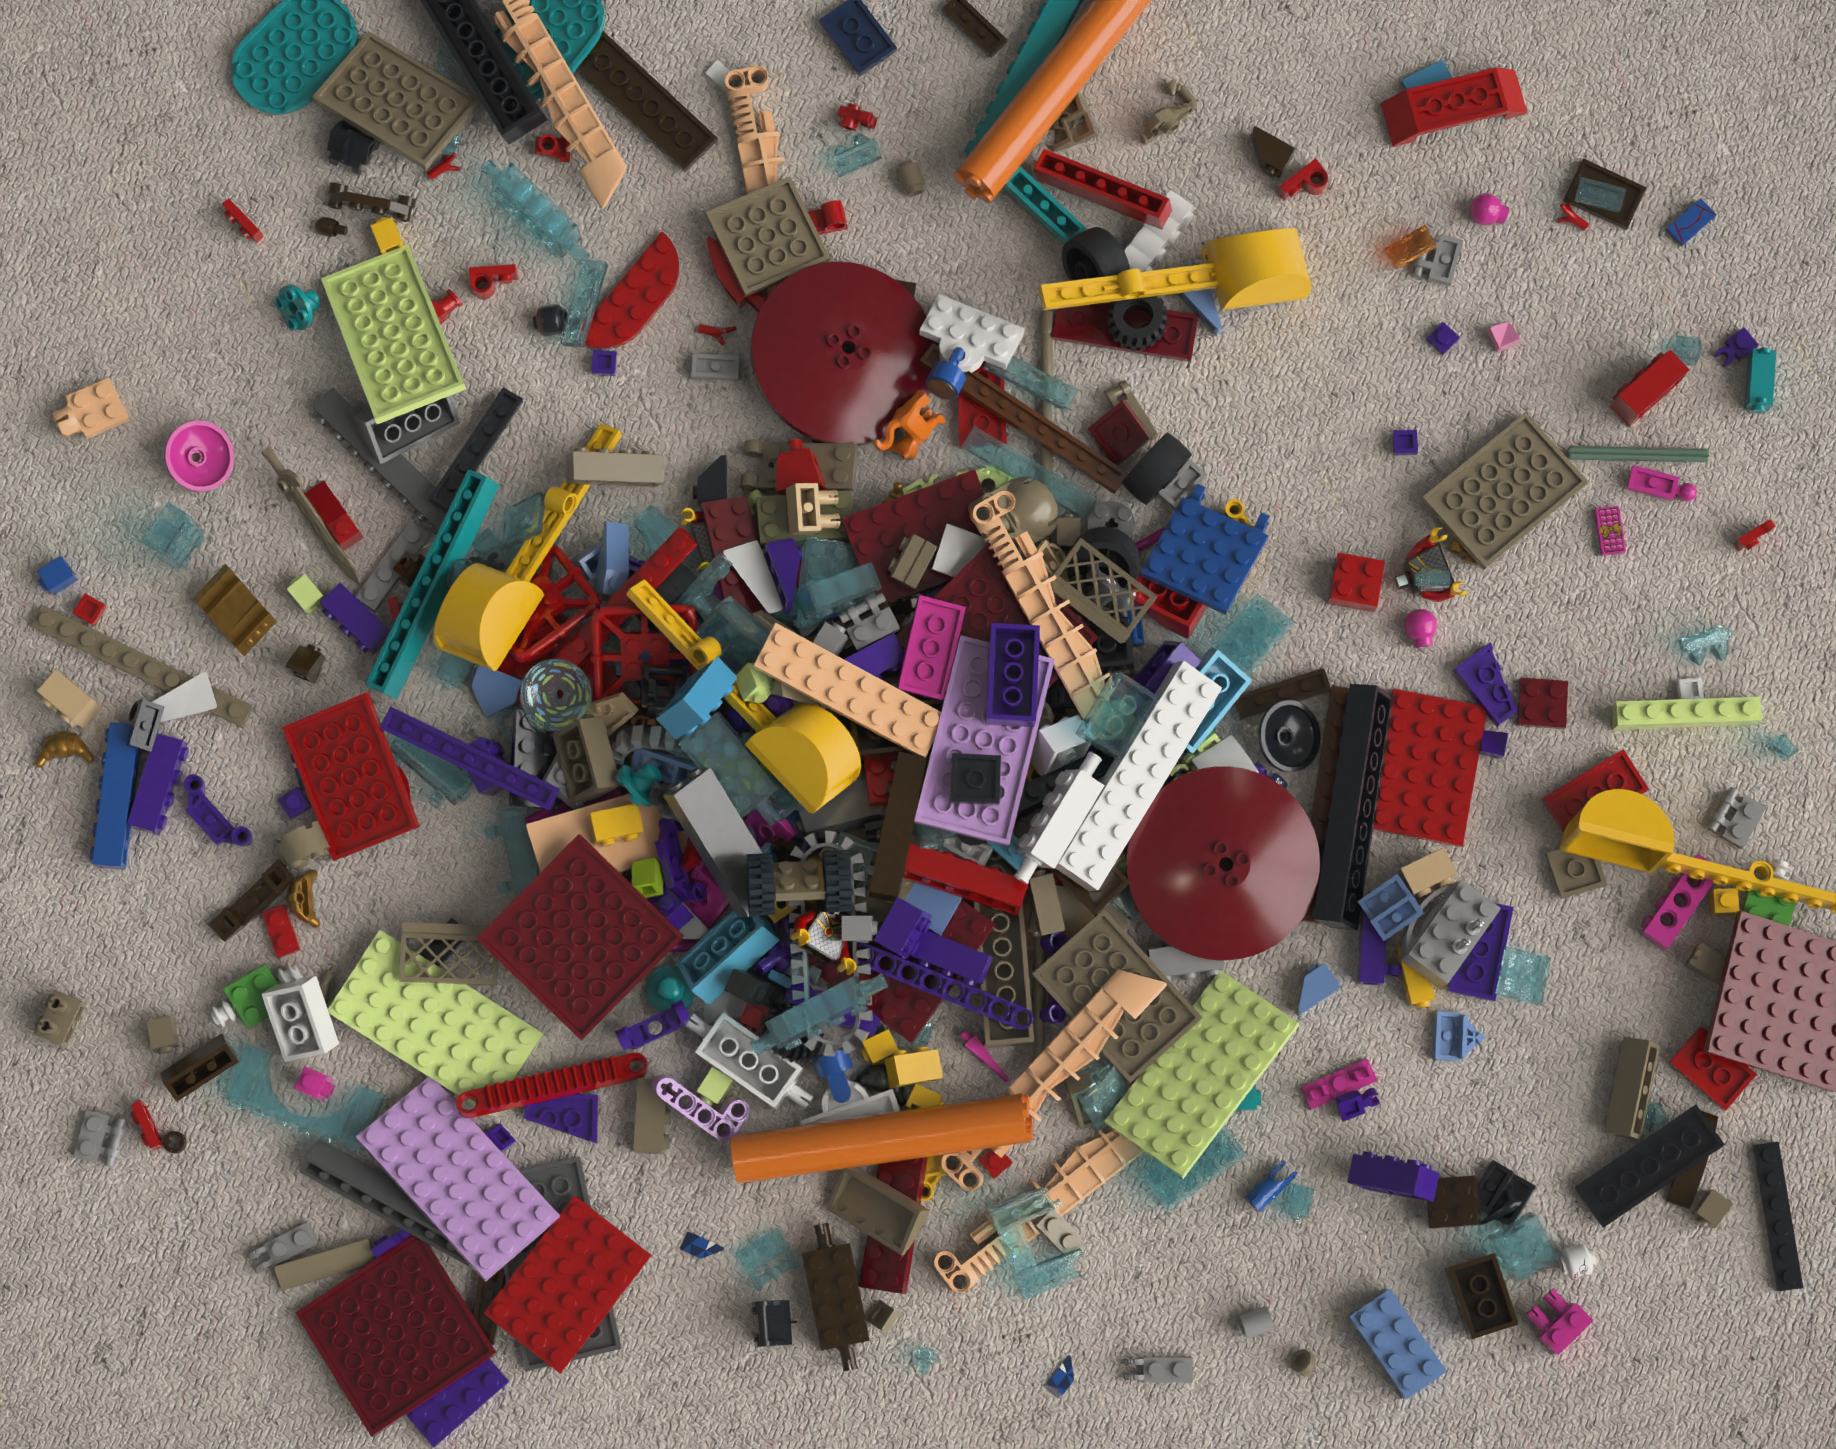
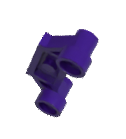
[184,774,252,847]
[655,818,706,903]
[1039,932,1067,1024]

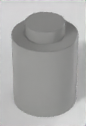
[1236,1306,1275,1339]

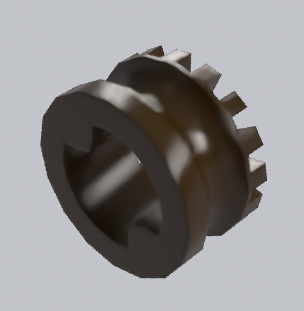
[163,1131,187,1153]

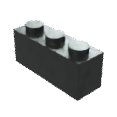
[724,968,787,1008]

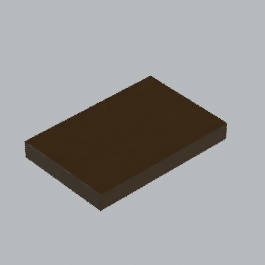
[1563,158,1647,230]

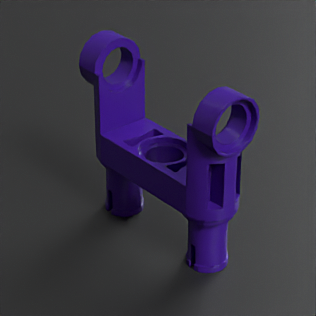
[615,999,691,1051]

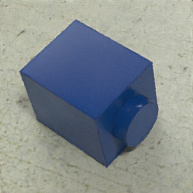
[37,556,78,595]

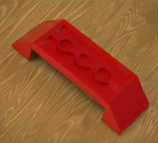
[1380,67,1528,147]

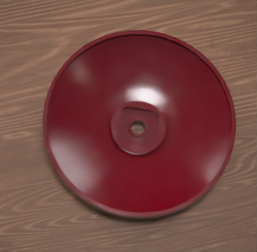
[750,262,935,446]
[1126,766,1320,960]

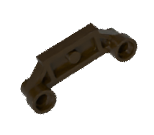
[328,182,416,222]

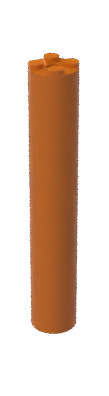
[953,0,1151,203]
[731,1093,1034,1184]

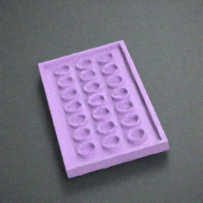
[914,635,1055,846]
[356,1077,560,1282]

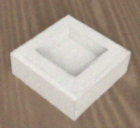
[1676,677,1704,699]

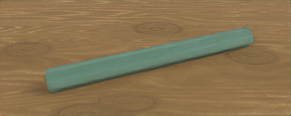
[1567,446,1709,462]

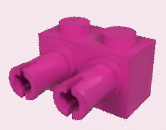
[1525,1288,1593,1355]

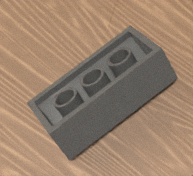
[353,396,460,465]

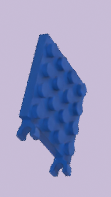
[1140,484,1270,615]

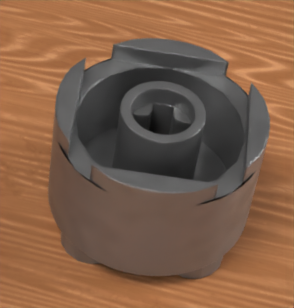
[1087,501,1135,539]

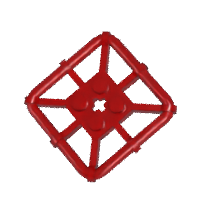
[504,544,601,662]
[589,604,698,710]

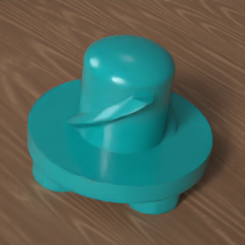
[274,284,320,331]
[615,763,662,807]
[647,966,695,1012]

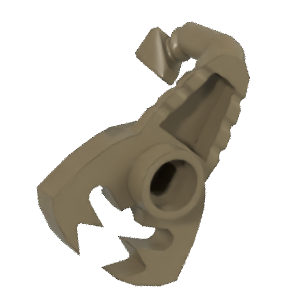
[1140,79,1197,144]

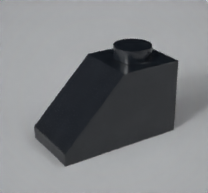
[693,455,727,507]

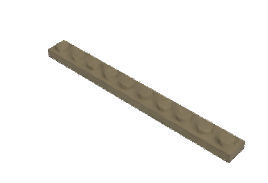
[31,605,254,728]

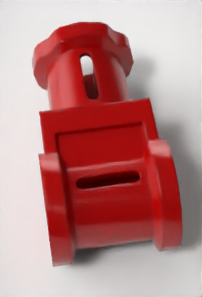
[432,289,463,324]

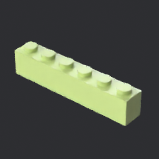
[1611,697,1762,730]

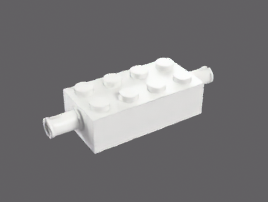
[1014,752,1104,884]
[686,1013,814,1110]

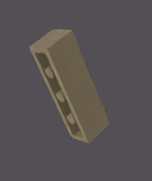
[566,448,664,487]
[1604,1037,1660,1140]

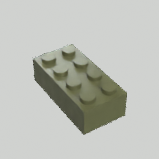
[755,490,853,549]

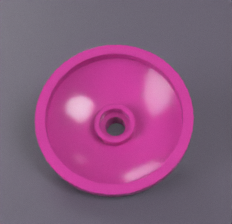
[164,421,235,492]

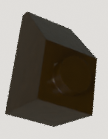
[1251,126,1295,178]
[285,644,326,684]

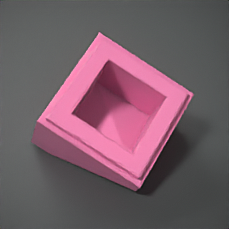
[1487,322,1521,352]

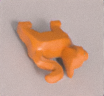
[873,390,946,460]

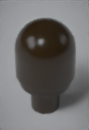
[315,217,348,237]

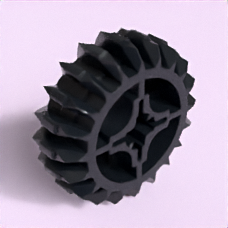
[759,1004,824,1064]

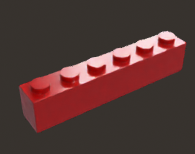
[1033,149,1172,230]
[903,843,1029,916]

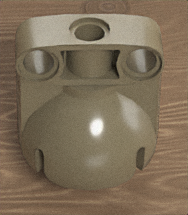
[968,476,1058,554]

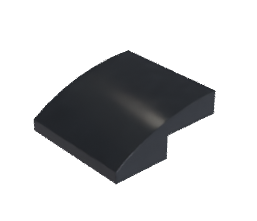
[1478,1160,1536,1229]

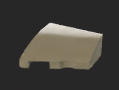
[1052,92,1098,152]

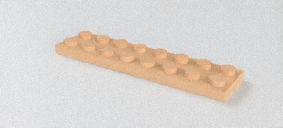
[752,623,941,758]

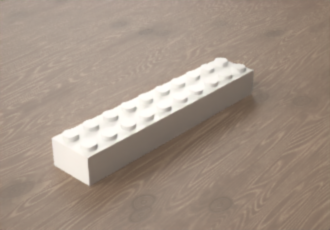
[1055,661,1222,891]

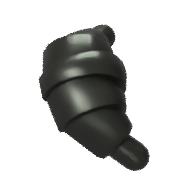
[854,1064,906,1106]

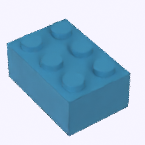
[656,656,738,740]

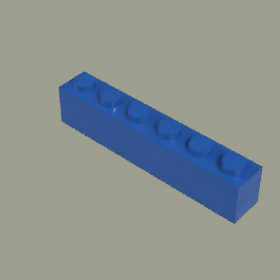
[90,722,141,870]

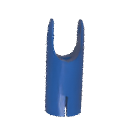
[1245,1160,1297,1213]

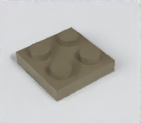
[1545,849,1607,900]

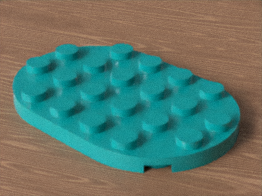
[232,0,358,115]
[493,0,605,100]

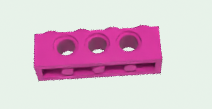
[1640,854,1713,951]

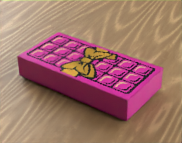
[1594,506,1626,556]

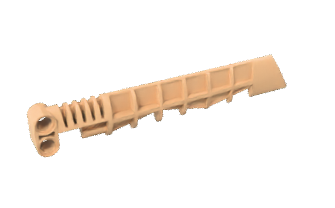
[493,0,627,208]
[725,66,785,296]
[970,491,1137,740]
[941,970,1167,1191]
[933,1128,1144,1294]

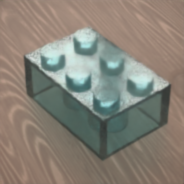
[141,502,205,571]
[795,562,882,621]
[1211,593,1294,678]
[1075,671,1160,760]

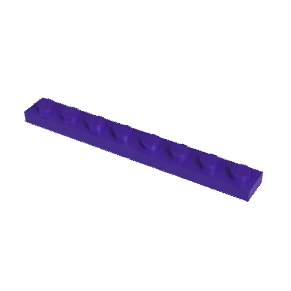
[380,707,560,811]

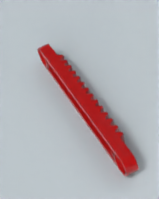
[456,1053,648,1118]

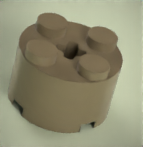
[274,821,330,871]

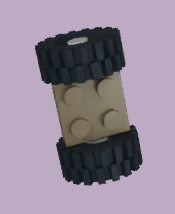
[746,850,852,916]

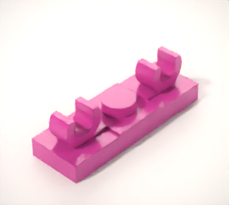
[1301,1058,1377,1110]

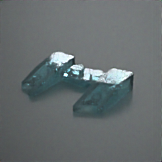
[986,1186,1083,1300]

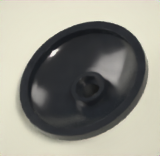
[1258,700,1321,772]

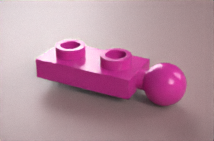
[1626,465,1697,502]

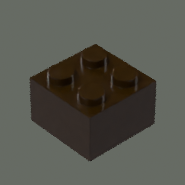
[1427,1175,1482,1229]

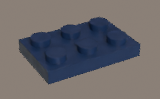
[819,0,897,76]

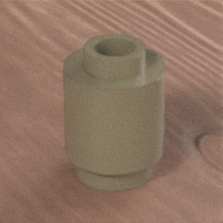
[896,160,925,197]

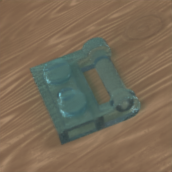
[736,1228,800,1291]

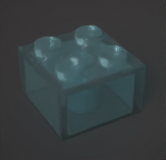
[1488,1212,1560,1282]

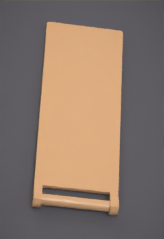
[526,783,688,873]

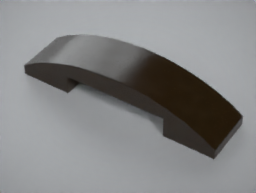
[209,859,295,942]
[1666,1111,1718,1209]

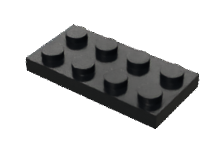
[509,709,561,810]

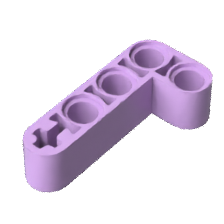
[651,1075,749,1141]

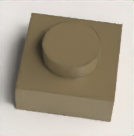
[867,1300,900,1334]

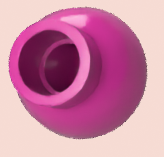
[1470,193,1509,225]
[1404,609,1437,648]

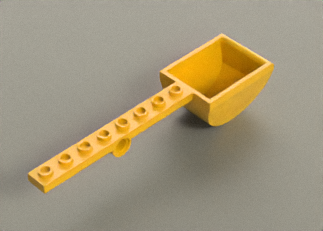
[1038,228,1311,310]
[434,423,622,671]
[626,579,861,814]
[1560,789,1836,914]

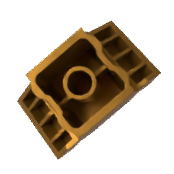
[193,563,277,656]

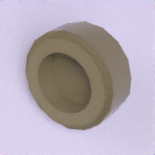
[1291,1349,1316,1377]

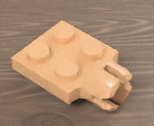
[52,378,130,439]

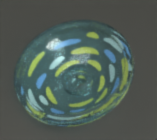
[520,659,592,731]

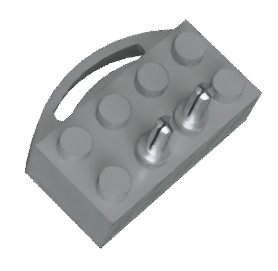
[1401,879,1501,989]

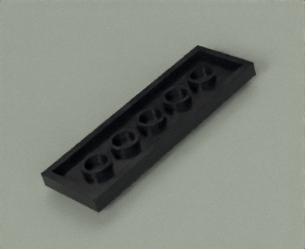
[1574,1104,1725,1228]

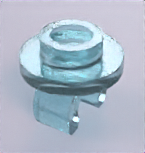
[443,135,464,155]
[914,1347,939,1374]

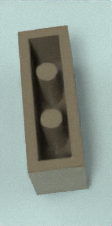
[633,1078,672,1154]

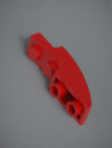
[707,236,767,313]

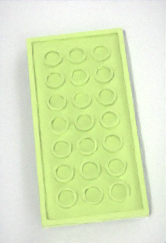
[321,244,466,424]
[328,930,543,1116]
[1104,970,1299,1179]

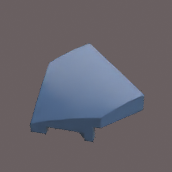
[471,665,525,718]
[1432,1011,1485,1061]

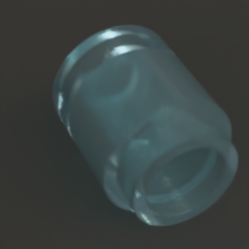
[1414,567,1450,591]

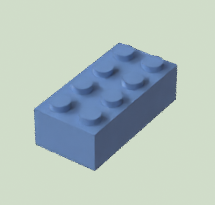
[1347,1289,1447,1400]

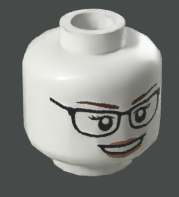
[1558,1244,1596,1279]

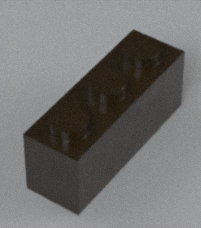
[160,1033,239,1102]

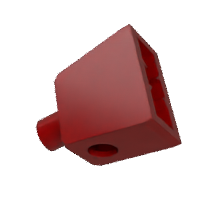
[776,439,826,495]

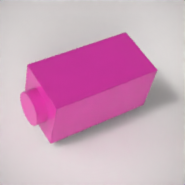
[294,1066,335,1102]

